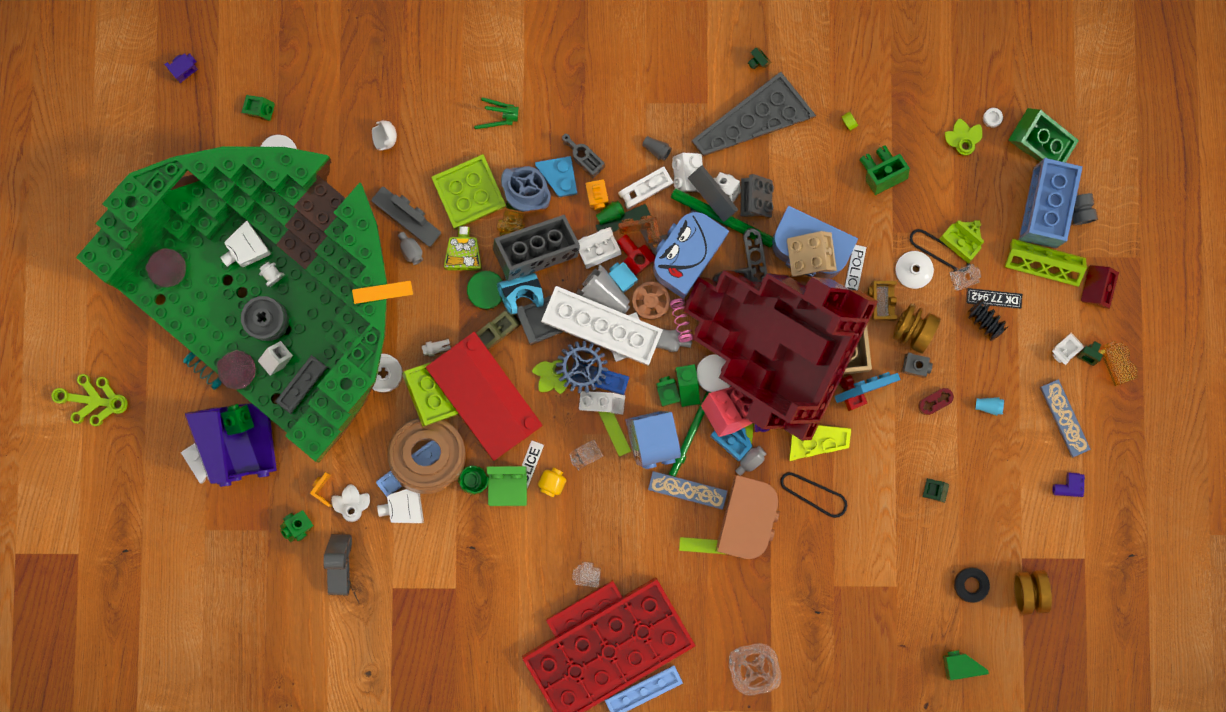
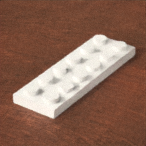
[541,286,663,366]

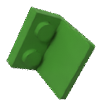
[487,466,527,506]

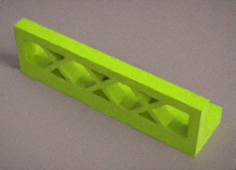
[1005,239,1087,287]

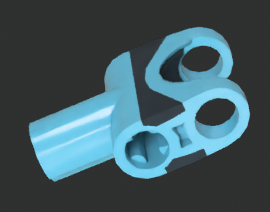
[497,273,544,315]

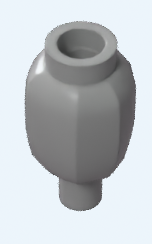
[398,232,423,265]
[735,446,767,476]

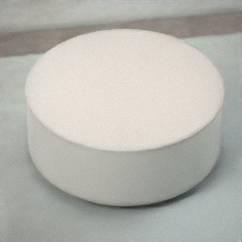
[983,108,1003,128]

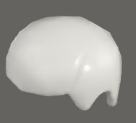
[372,120,397,151]

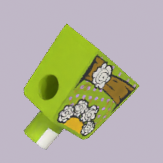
[444,227,482,271]

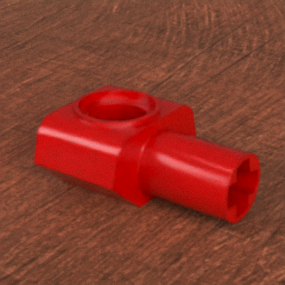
[617,234,655,276]

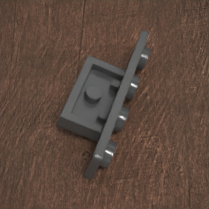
[372,187,441,247]

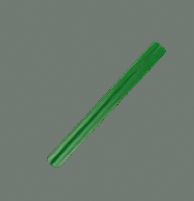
[671,189,773,247]

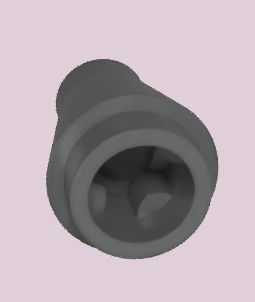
[642,136,672,161]

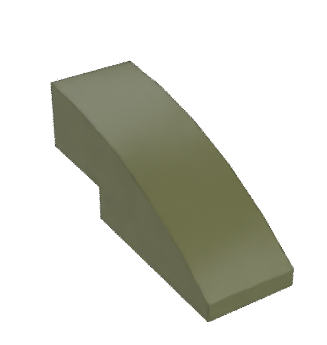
[476,310,521,350]

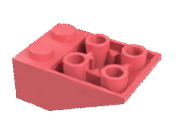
[701,387,754,437]

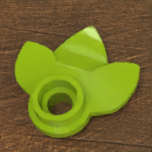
[945,119,982,156]
[532,360,568,394]

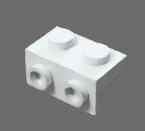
[672,153,703,192]
[578,227,621,269]

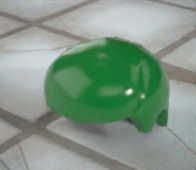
[458,465,489,495]

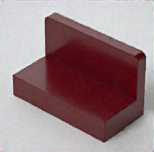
[1081,265,1119,309]

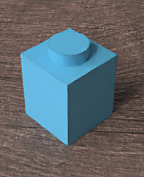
[609,262,638,293]

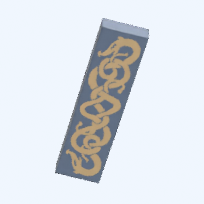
[1040,379,1091,457]
[648,471,727,510]

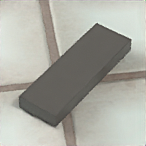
[688,165,738,222]
[275,355,328,414]

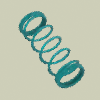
[183,352,224,390]

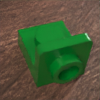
[241,95,275,121]
[656,376,681,407]

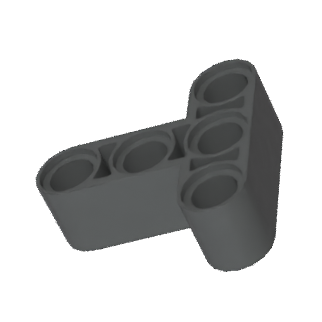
[324,534,352,596]

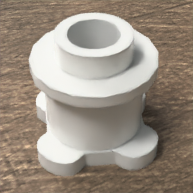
[259,262,285,287]

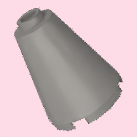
[576,265,630,314]

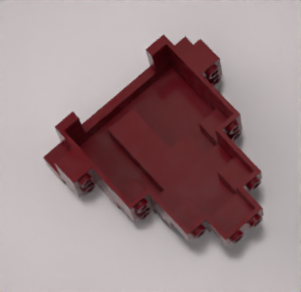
[683,270,878,441]

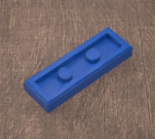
[570,362,629,395]

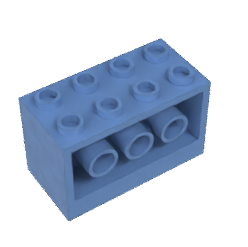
[1019,158,1083,249]

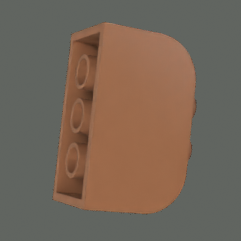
[715,475,780,559]

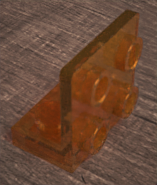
[618,215,661,248]

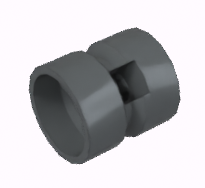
[1072,193,1098,225]

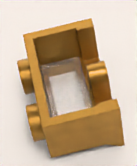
[868,281,897,321]

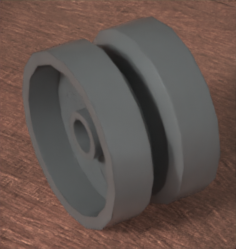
[241,296,289,342]

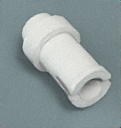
[422,339,451,357]

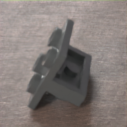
[740,174,774,218]

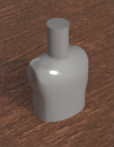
[656,328,692,352]

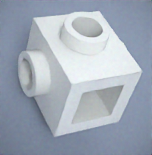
[713,172,741,202]

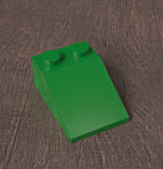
[1009,108,1079,163]

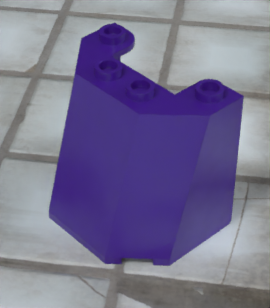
[185,403,277,487]

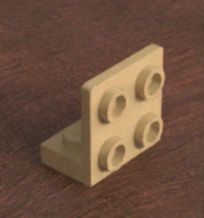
[787,231,837,276]

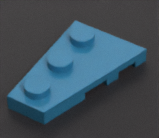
[834,372,901,403]

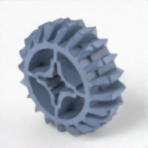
[556,341,608,393]

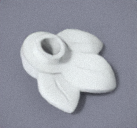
[331,484,370,522]

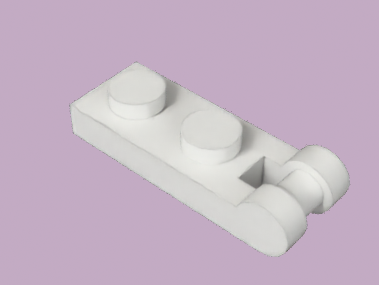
[618,167,674,210]

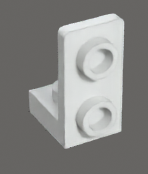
[579,391,625,415]

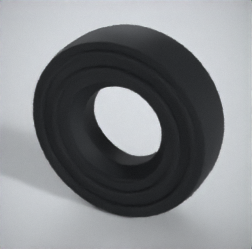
[954,567,990,603]

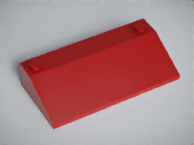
[425,331,543,461]

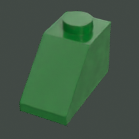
[675,364,701,407]
[943,650,989,681]

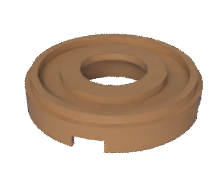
[387,418,466,494]

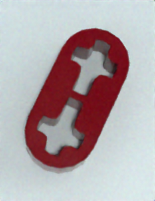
[918,388,954,415]

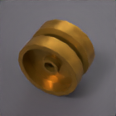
[1014,570,1052,615]

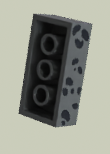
[493,215,580,281]

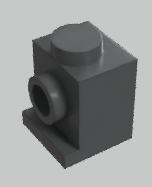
[901,352,933,378]

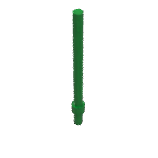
[669,391,711,477]

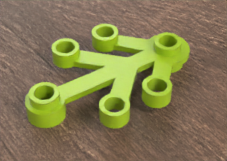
[51,374,128,426]

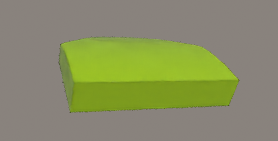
[939,220,984,264]

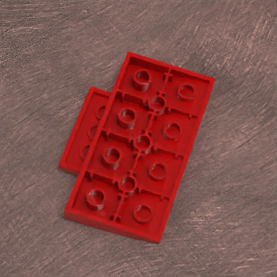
[522,577,696,712]

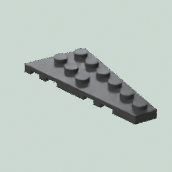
[692,72,816,156]

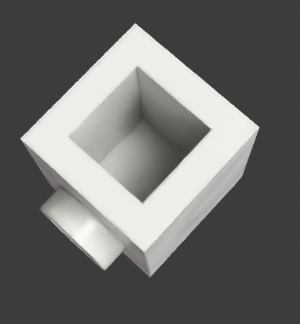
[258,341,293,376]

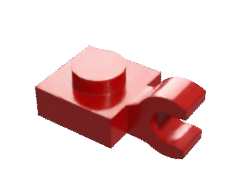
[840,375,868,411]

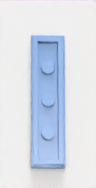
[376,440,441,497]
[605,665,683,712]

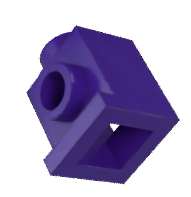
[164,53,198,83]

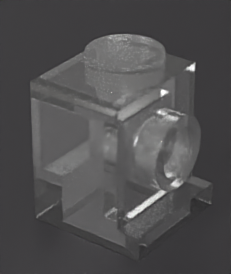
[949,264,981,290]

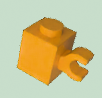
[585,179,609,210]

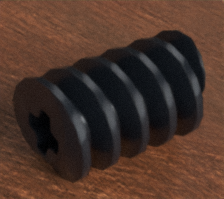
[968,298,1009,341]

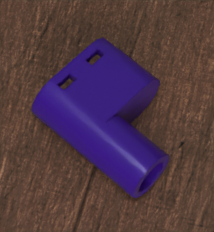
[1052,472,1085,497]

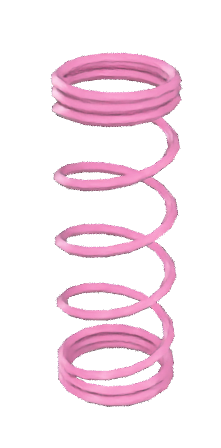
[670,298,693,342]

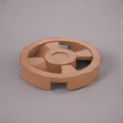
[632,281,670,320]

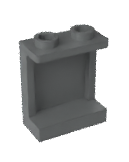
[517,295,564,346]

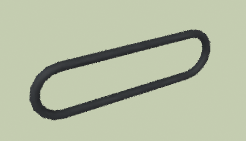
[910,229,970,272]

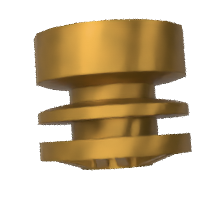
[893,303,941,354]

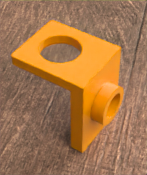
[310,472,332,507]

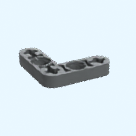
[712,228,767,282]

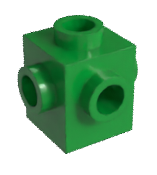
[221,404,254,435]
[280,510,314,542]

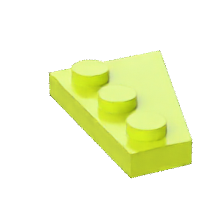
[789,425,851,461]

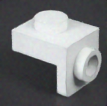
[1052,333,1084,365]

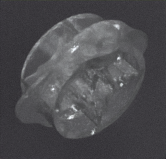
[729,643,781,696]

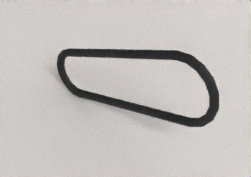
[781,472,847,518]

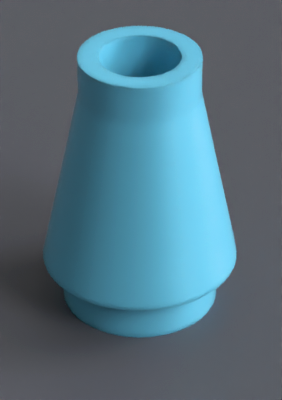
[975,397,1004,416]

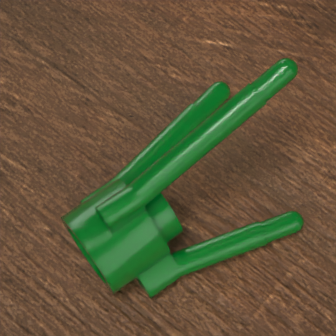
[474,97,519,129]

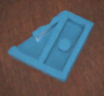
[535,156,577,198]
[710,428,752,462]

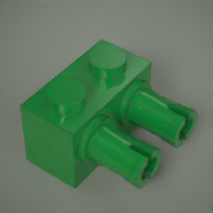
[859,145,910,195]

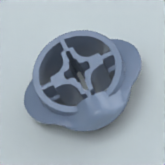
[501,166,551,211]

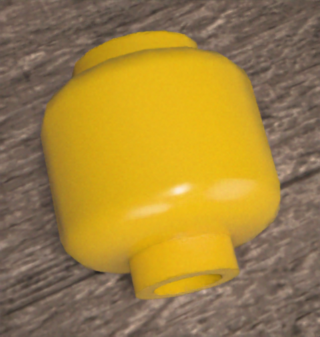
[538,468,567,498]

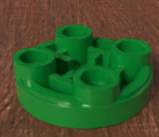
[467,271,503,309]

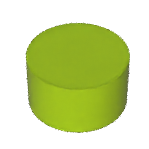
[842,111,859,131]

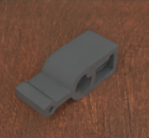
[562,133,605,179]

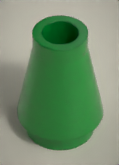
[596,200,625,225]

